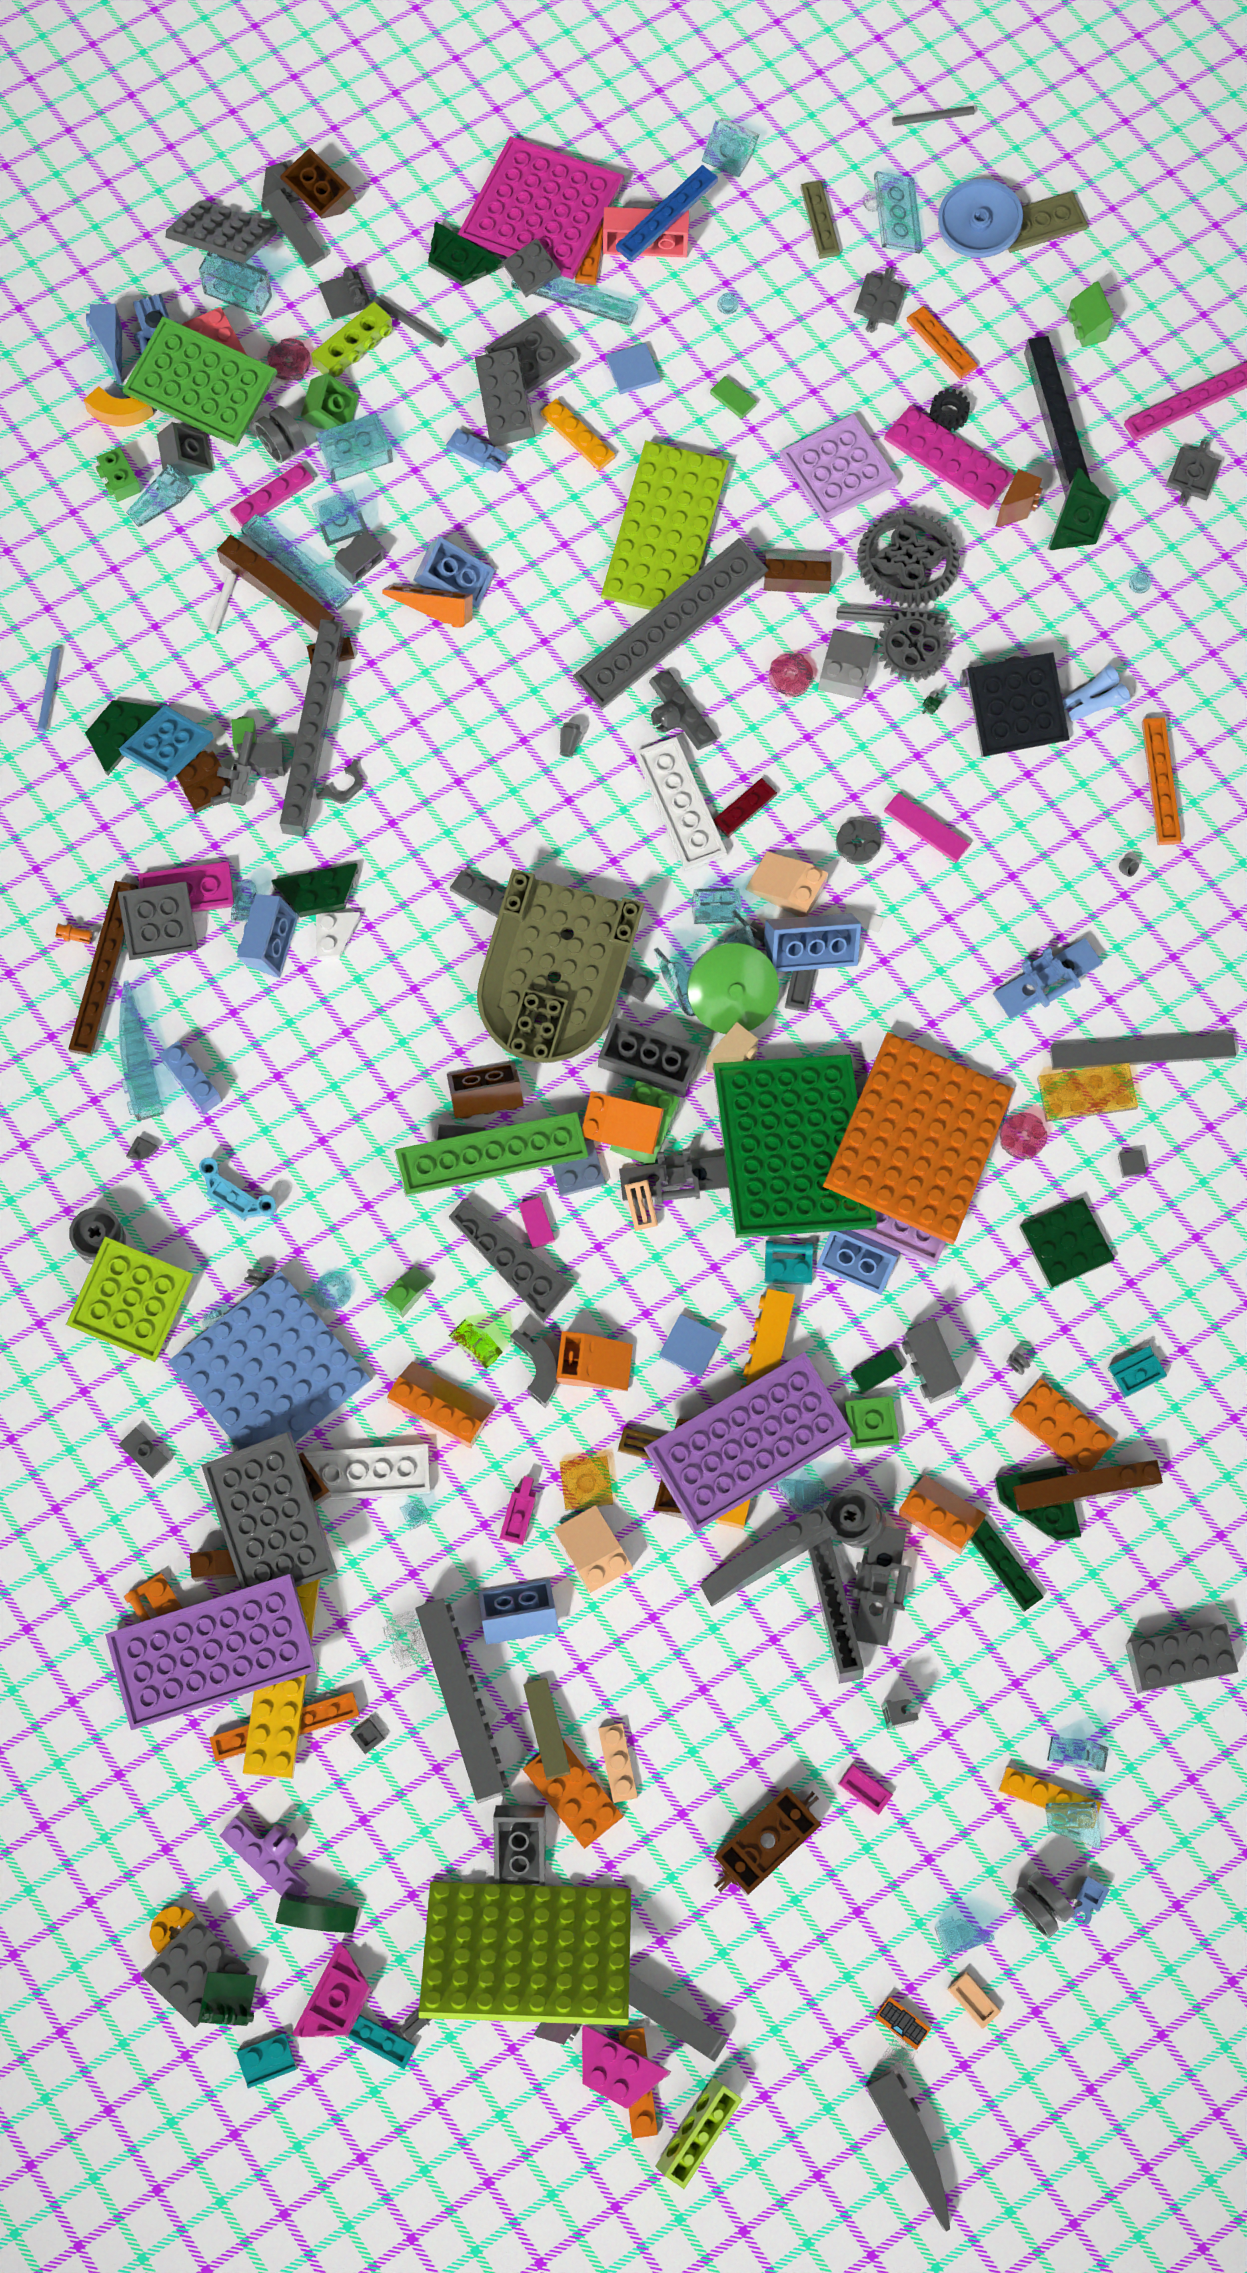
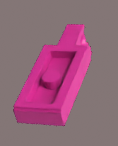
[499,1476,536,1546]

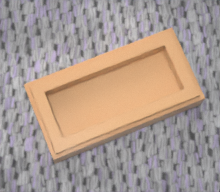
[947,1972,1001,2029]

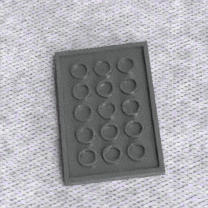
[201,1432,337,1589]

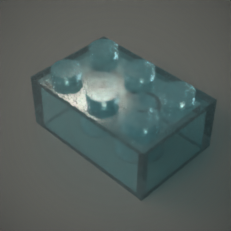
[199,252,272,316]
[315,413,393,483]

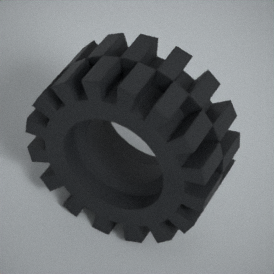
[930,389,970,432]

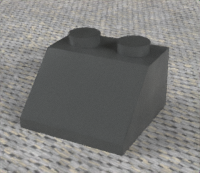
[157,422,213,478]

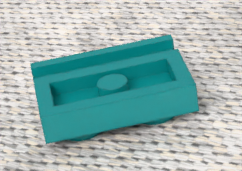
[1107,1346,1167,1399]
[236,2033,297,2089]

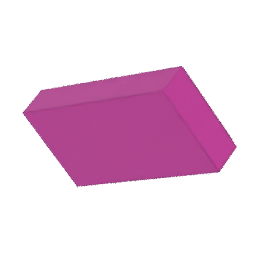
[518,1197,555,1249]
[838,1764,893,1815]

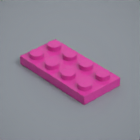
[138,861,235,912]

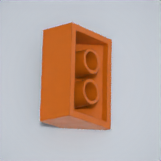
[899,1475,987,1555]

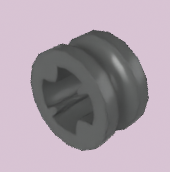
[243,1269,268,1287]
[1006,1352,1031,1375]

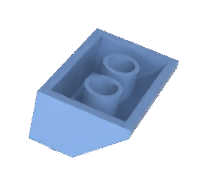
[237,894,298,978]
[816,1230,900,1295]
[478,1579,559,1645]

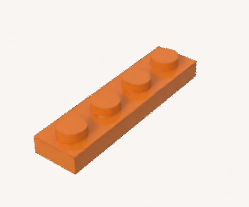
[618,2028,658,2139]

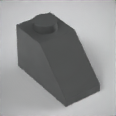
[237,742,285,779]

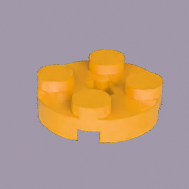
[149,1906,198,1953]

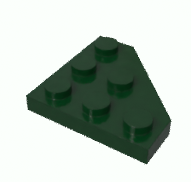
[994,1465,1081,1542]

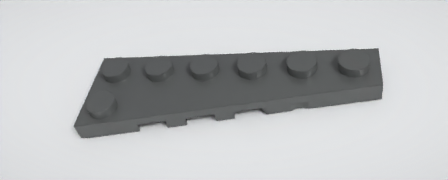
[449,1199,573,1322]

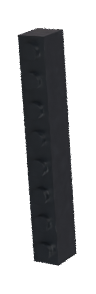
[1024,336,1091,498]

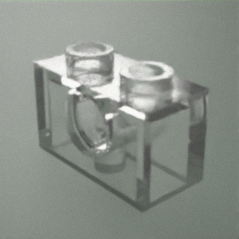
[383,1610,429,1669]

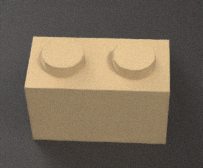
[706,1022,759,1073]

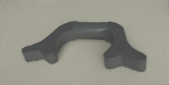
[316,759,363,804]

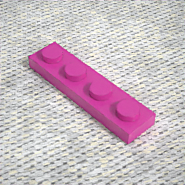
[230,463,314,529]

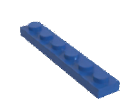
[616,165,718,262]

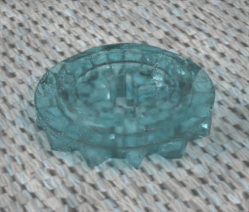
[313,1272,352,1310]

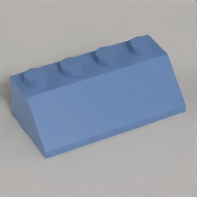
[764,913,861,972]

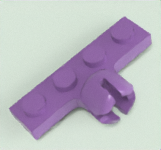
[219,1816,310,1896]

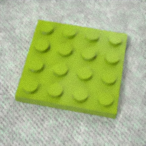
[66,1237,194,1362]

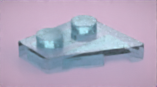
[1045,1802,1102,1849]

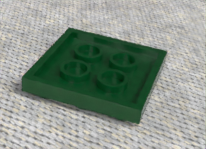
[1019,1198,1115,1290]

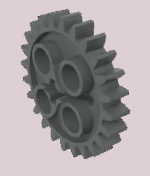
[877,611,949,682]

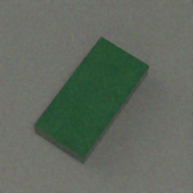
[850,1349,903,1395]

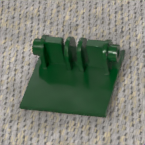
[198,1971,258,2026]

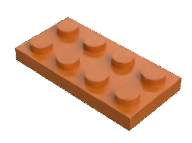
[1010,1379,1116,1473]
[523,1738,623,1849]

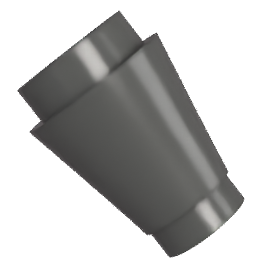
[560,722,582,757]

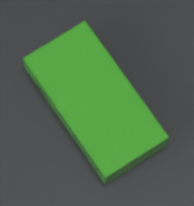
[710,376,757,419]

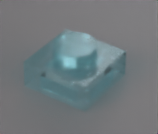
[399,1497,432,1531]

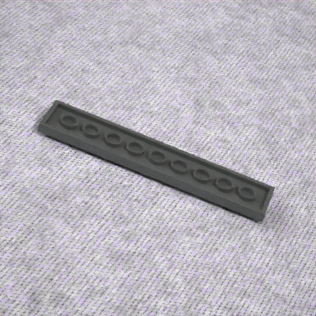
[573,538,768,710]

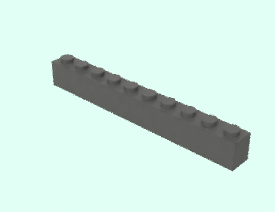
[280,619,345,837]

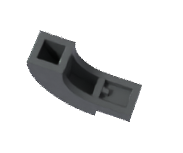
[510,1329,557,1408]

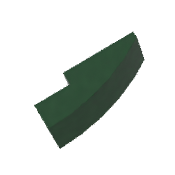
[275,1892,359,1933]

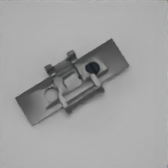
[619,1148,728,1204]
[851,1526,912,1647]

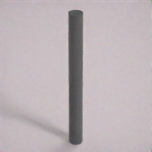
[892,106,975,126]
[373,296,445,348]

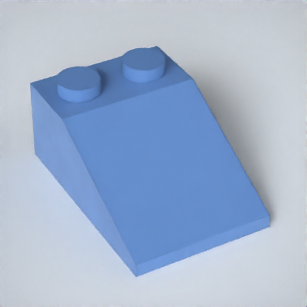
[86,304,122,384]
[413,536,495,608]

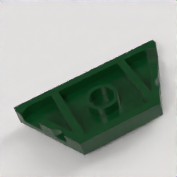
[428,222,503,286]
[1047,468,1111,550]
[85,700,161,776]
[271,863,359,918]

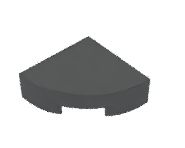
[126,1136,159,1161]

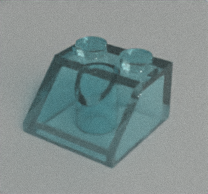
[702,118,760,177]
[311,489,368,546]

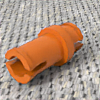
[55,923,93,944]

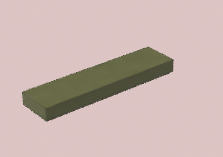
[800,181,840,259]
[523,1678,571,1780]

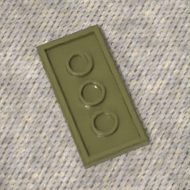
[1008,191,1088,253]

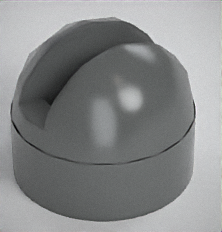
[1119,857,1139,877]

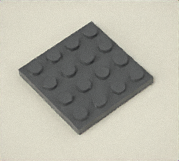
[165,200,277,263]

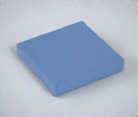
[606,343,660,394]
[659,1314,722,1378]

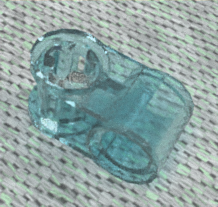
[231,879,259,923]

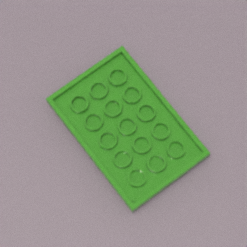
[122,316,278,447]

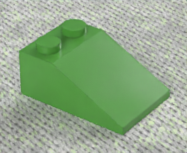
[610,1081,680,1165]

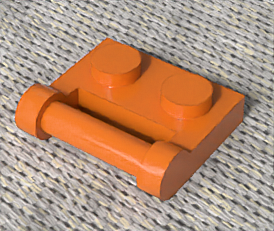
[124,1573,183,1622]

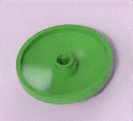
[687,942,779,1034]

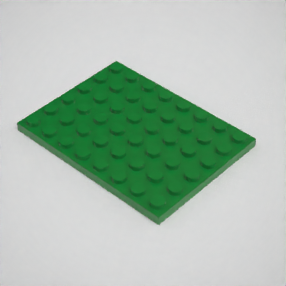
[712,1054,877,1238]

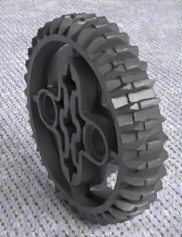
[857,510,960,608]

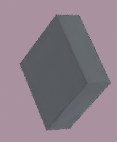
[1118,1150,1147,1178]
[350,1719,385,1755]

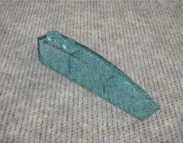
[119,981,165,1121]

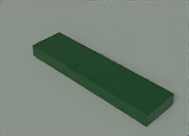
[970,1518,1044,1612]

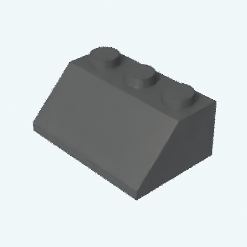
[901,1318,962,1404]

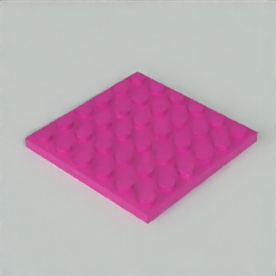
[458,136,625,279]

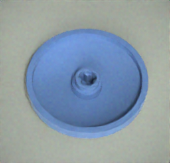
[938,179,1023,258]

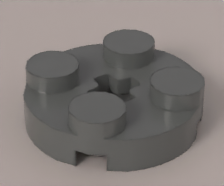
[836,820,881,865]

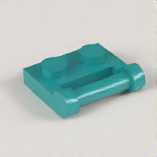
[764,1240,813,1285]

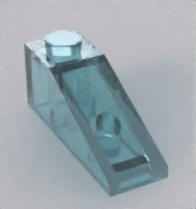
[126,464,195,527]

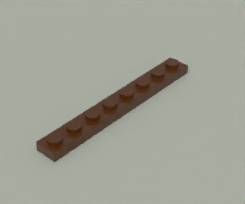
[68,881,139,1056]

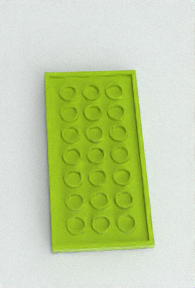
[601,440,729,610]

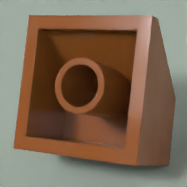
[995,469,1043,527]

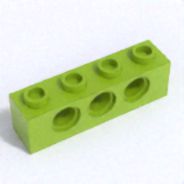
[311,302,393,378]
[655,2077,743,2189]

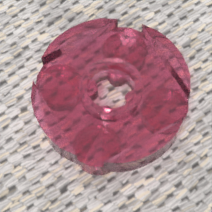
[267,338,311,381]
[768,653,813,698]
[1000,1112,1047,1160]

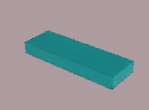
[346,2014,417,2069]

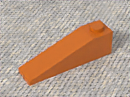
[382,585,473,628]

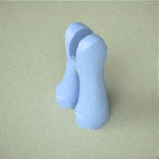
[1063,664,1131,721]

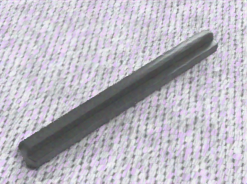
[836,606,945,627]

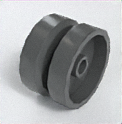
[254,405,307,463]
[69,1208,126,1265]
[826,1490,886,1548]
[1011,1871,1075,1938]

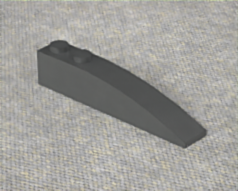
[700,1505,837,1607]
[808,1537,864,1684]
[865,2071,950,2232]

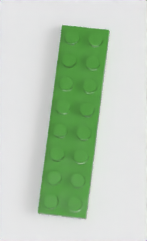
[394,1112,588,1197]

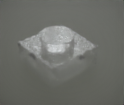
[882,2036,918,2073]

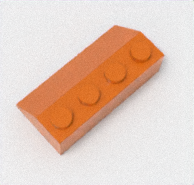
[387,1361,495,1449]

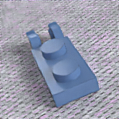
[446,428,508,473]

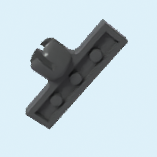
[649,670,718,750]

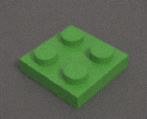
[844,1396,899,1450]

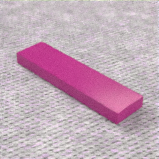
[884,793,970,863]

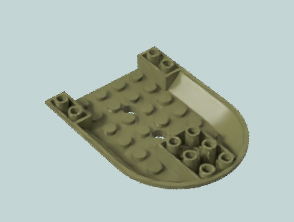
[477,868,645,1063]

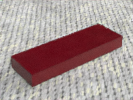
[713,778,777,838]

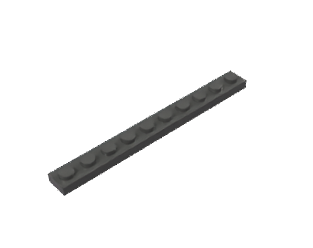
[450,870,655,1003]

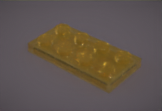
[1037,1063,1138,1122]

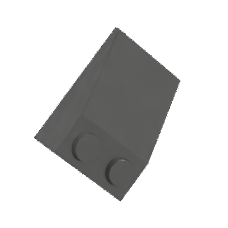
[493,1805,546,1886]

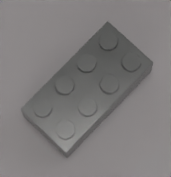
[474,347,536,447]
[598,1017,701,1097]
[1125,1623,1239,1694]

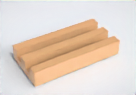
[625,1180,659,1231]

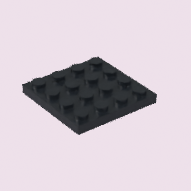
[965,652,1070,757]

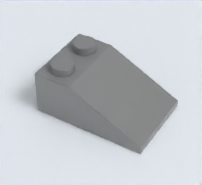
[818,630,876,700]

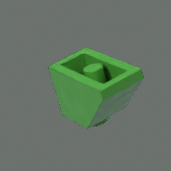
[383,1267,433,1318]

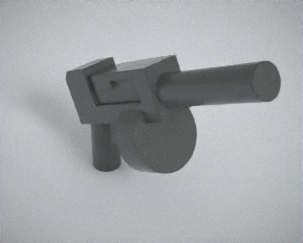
[211,731,254,806]

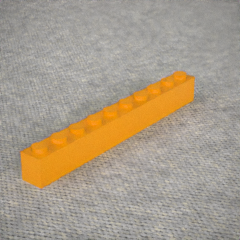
[715,1288,795,1529]

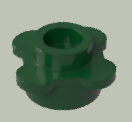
[922,692,942,715]

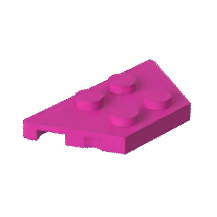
[292,1943,372,2038]
[582,2024,671,2109]

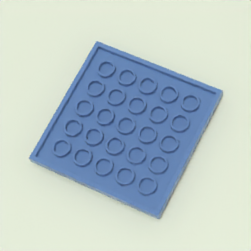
[167,1271,371,1450]

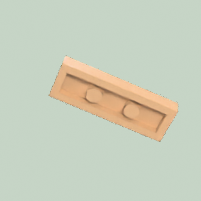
[598,1723,638,1803]

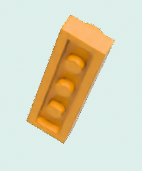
[540,399,615,471]
[998,1767,1102,1827]

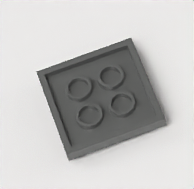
[485,314,574,394]
[118,882,198,960]
[140,1916,250,2028]

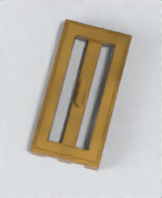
[618,1427,660,1460]

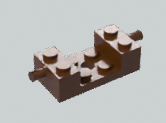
[713,1787,822,1896]

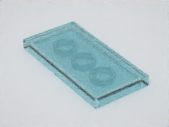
[874,171,923,254]

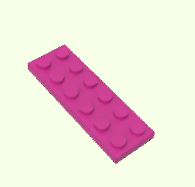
[884,405,1014,510]

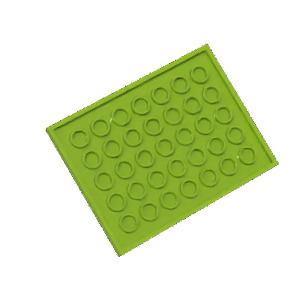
[419,1882,631,2025]

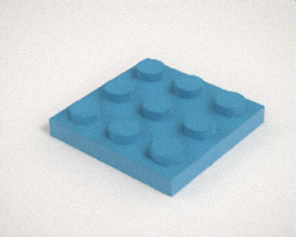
[119,705,214,782]

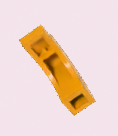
[83,386,154,427]

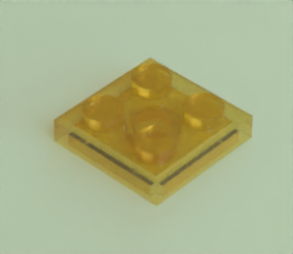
[559,1456,613,1511]

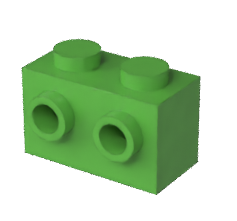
[96,447,141,502]

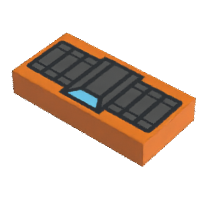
[874,1997,931,2050]

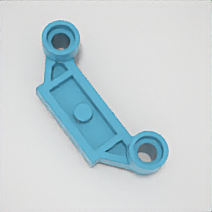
[199,1157,276,1222]

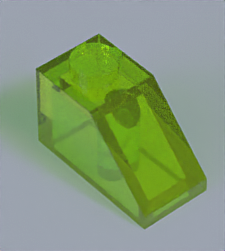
[448,1319,503,1369]

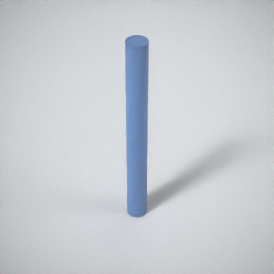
[37,648,61,732]

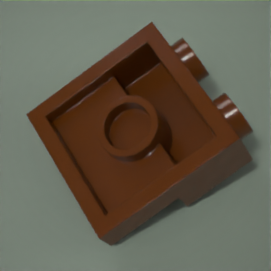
[175,751,230,814]

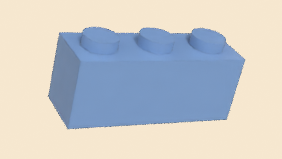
[159,1041,222,1115]

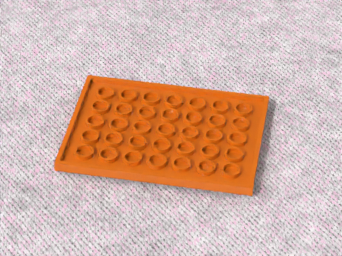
[823,1032,1014,1245]

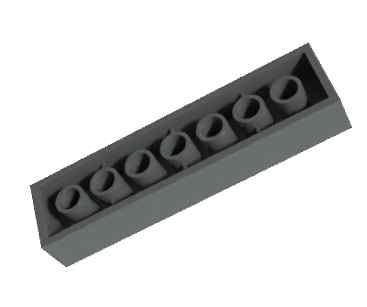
[415,1598,509,1804]

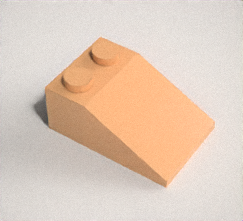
[745,852,828,917]
[553,1505,633,1593]

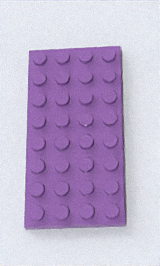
[644,1352,854,1533]
[105,1574,319,1730]

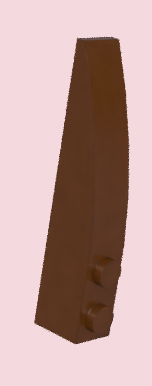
[217,534,335,632]
[1013,1460,1163,1511]

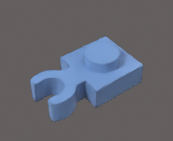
[1071,1876,1110,1925]

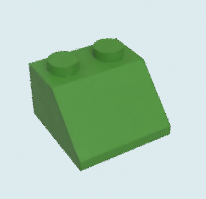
[1067,281,1114,347]
[300,373,359,433]

